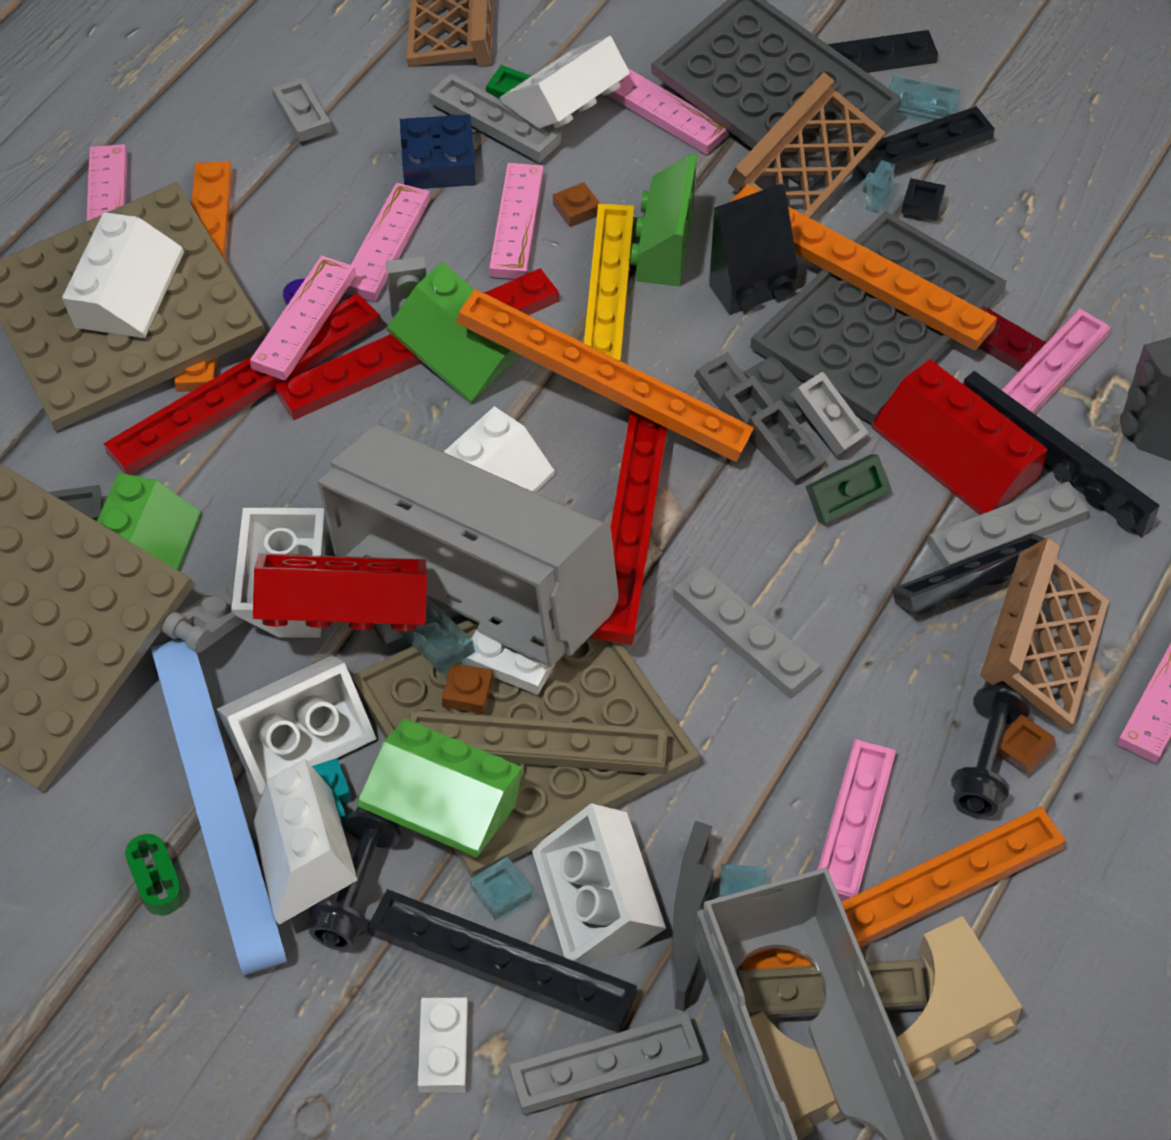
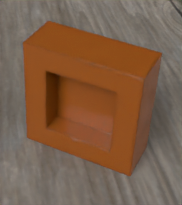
[553,182,601,227]
[442,663,493,714]
[998,714,1057,774]

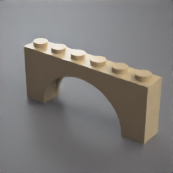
[720,916,1022,1140]

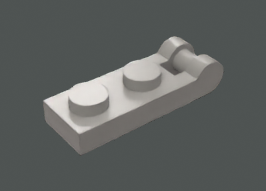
[162,575,245,653]

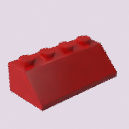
[872,359,1048,515]
[252,553,427,631]

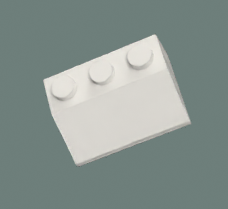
[499,35,630,129]
[62,212,184,338]
[444,406,555,493]
[231,508,329,638]
[217,656,377,795]
[252,759,358,925]
[532,803,666,964]

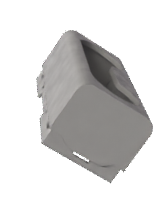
[317,424,618,667]
[694,867,938,1140]

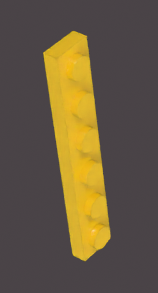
[584,204,634,361]

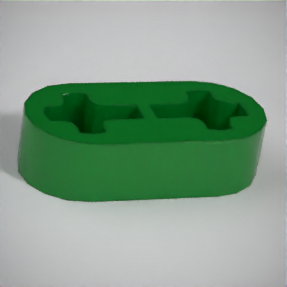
[125,834,183,916]

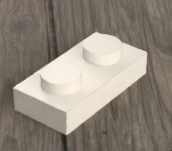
[461,630,556,695]
[418,998,468,1093]

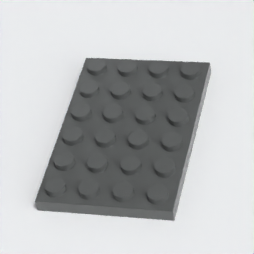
[651,0,902,189]
[750,211,1007,424]

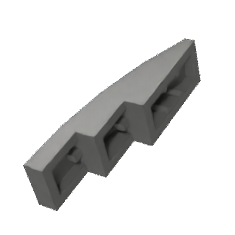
[694,352,826,482]
[671,820,714,1011]

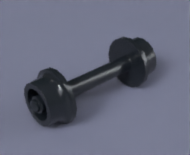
[951,681,1030,817]
[309,807,402,950]

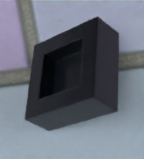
[901,178,946,221]

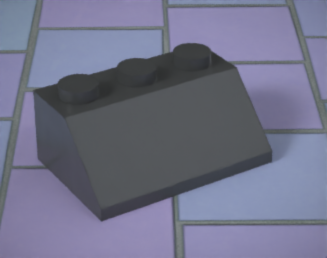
[1120,337,1171,461]

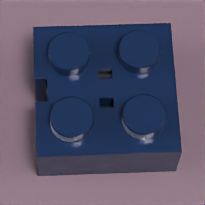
[399,114,476,189]

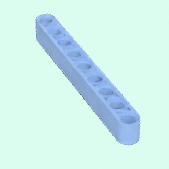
[150,638,287,976]

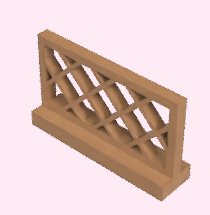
[406,0,494,67]
[727,72,886,218]
[980,537,1109,729]

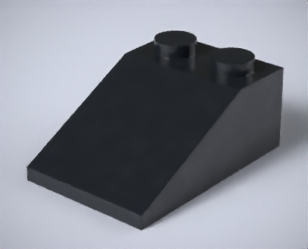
[709,183,798,315]

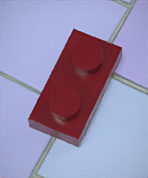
[978,307,1046,372]

